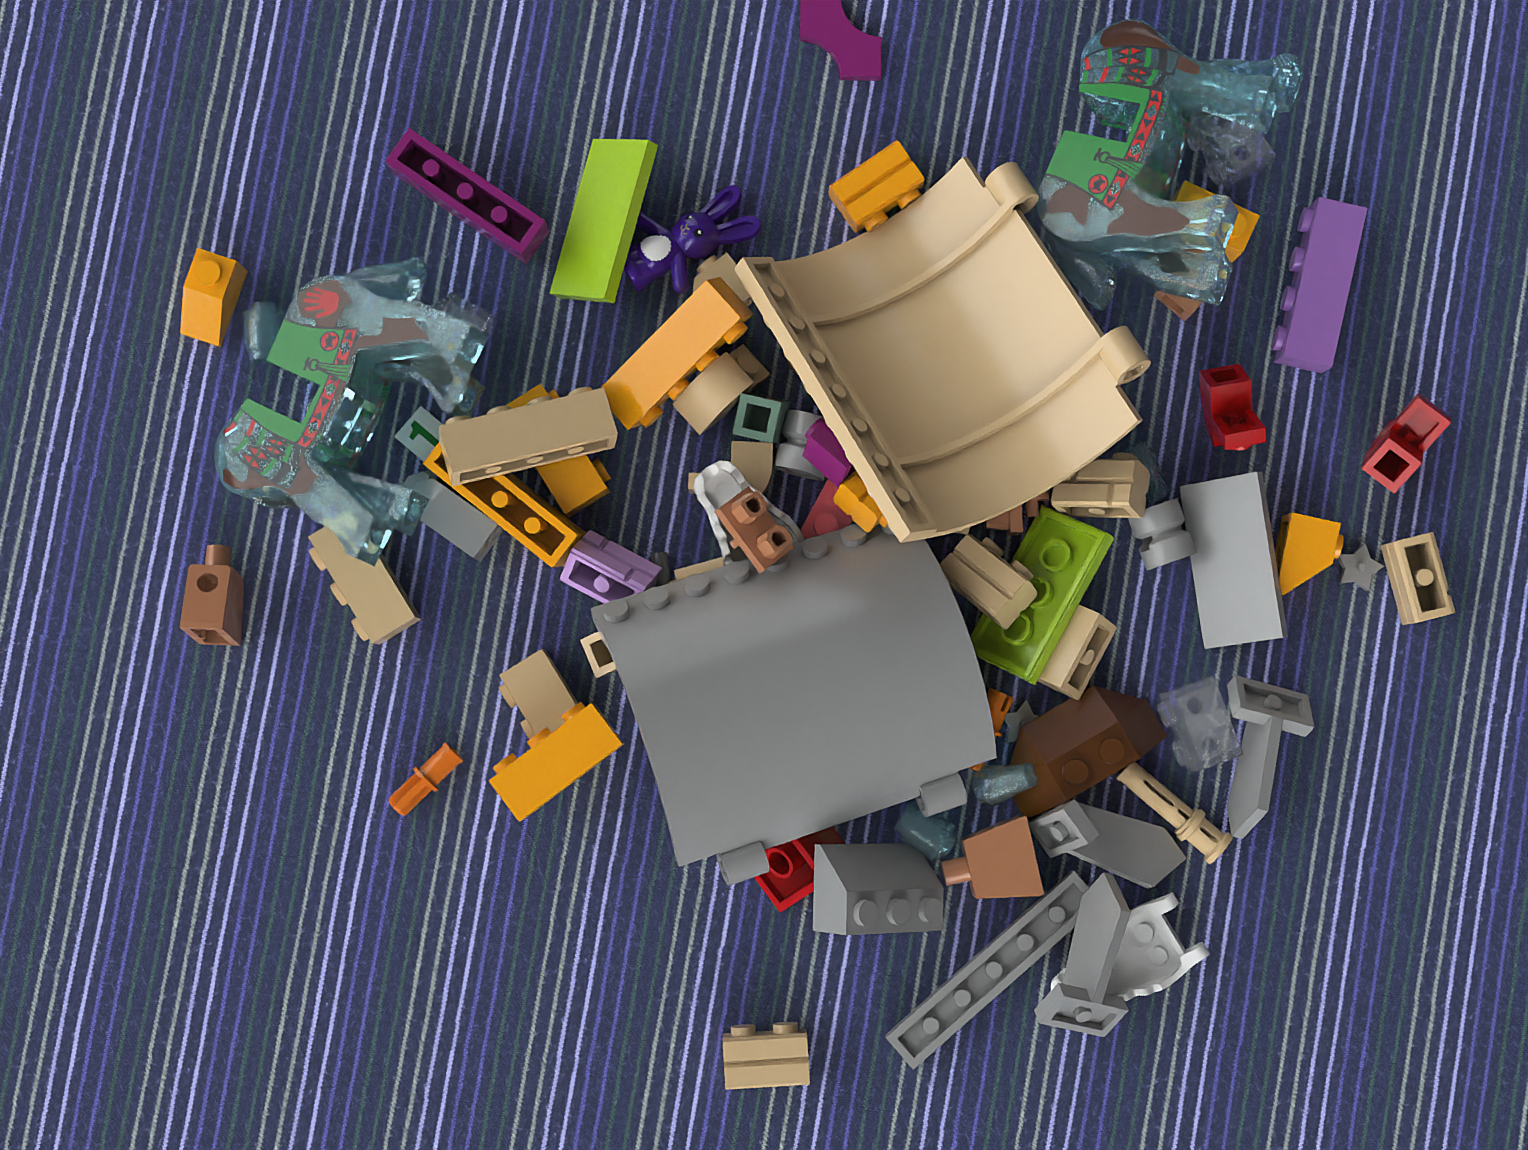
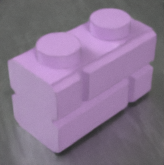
[560,530,662,604]

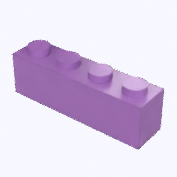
[1271,197,1368,374]

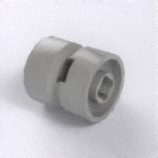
[772,410,825,481]
[1128,498,1197,571]

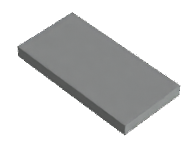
[1179,472,1288,649]

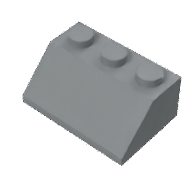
[813,843,944,935]

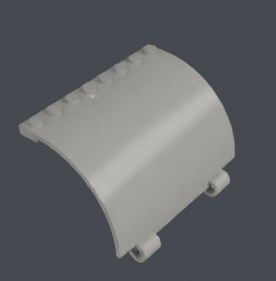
[591,524,997,886]

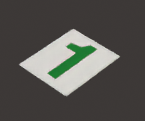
[394,406,443,462]

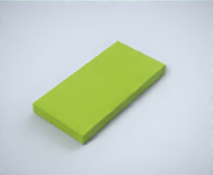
[549,139,658,303]
[970,505,1114,685]

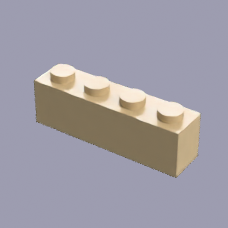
[439,387,618,486]

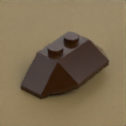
[1004,685,1167,819]

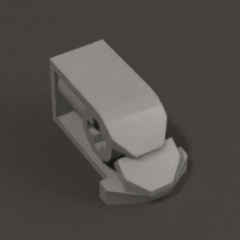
[399,469,504,562]

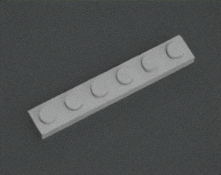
[885,870,1089,1070]

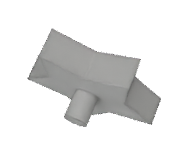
[1338,543,1384,592]
[1004,700,1038,743]

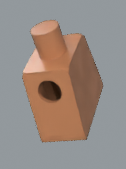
[180,545,244,646]
[940,814,1044,899]

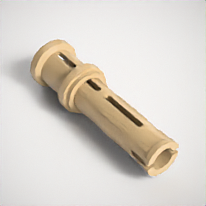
[1115,761,1233,864]

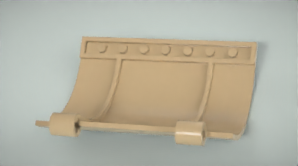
[734,157,1151,543]

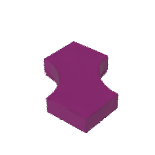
[800,0,881,81]

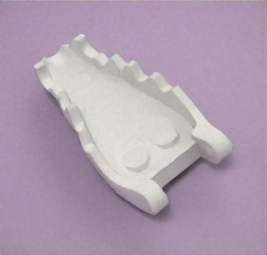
[693,460,804,565]
[1051,892,1210,1001]

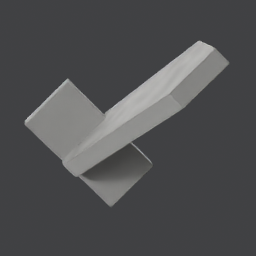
[1227,675,1314,839]
[1028,800,1187,889]
[1034,872,1131,1037]

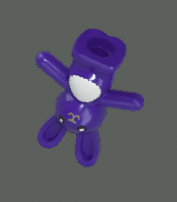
[624,185,761,294]

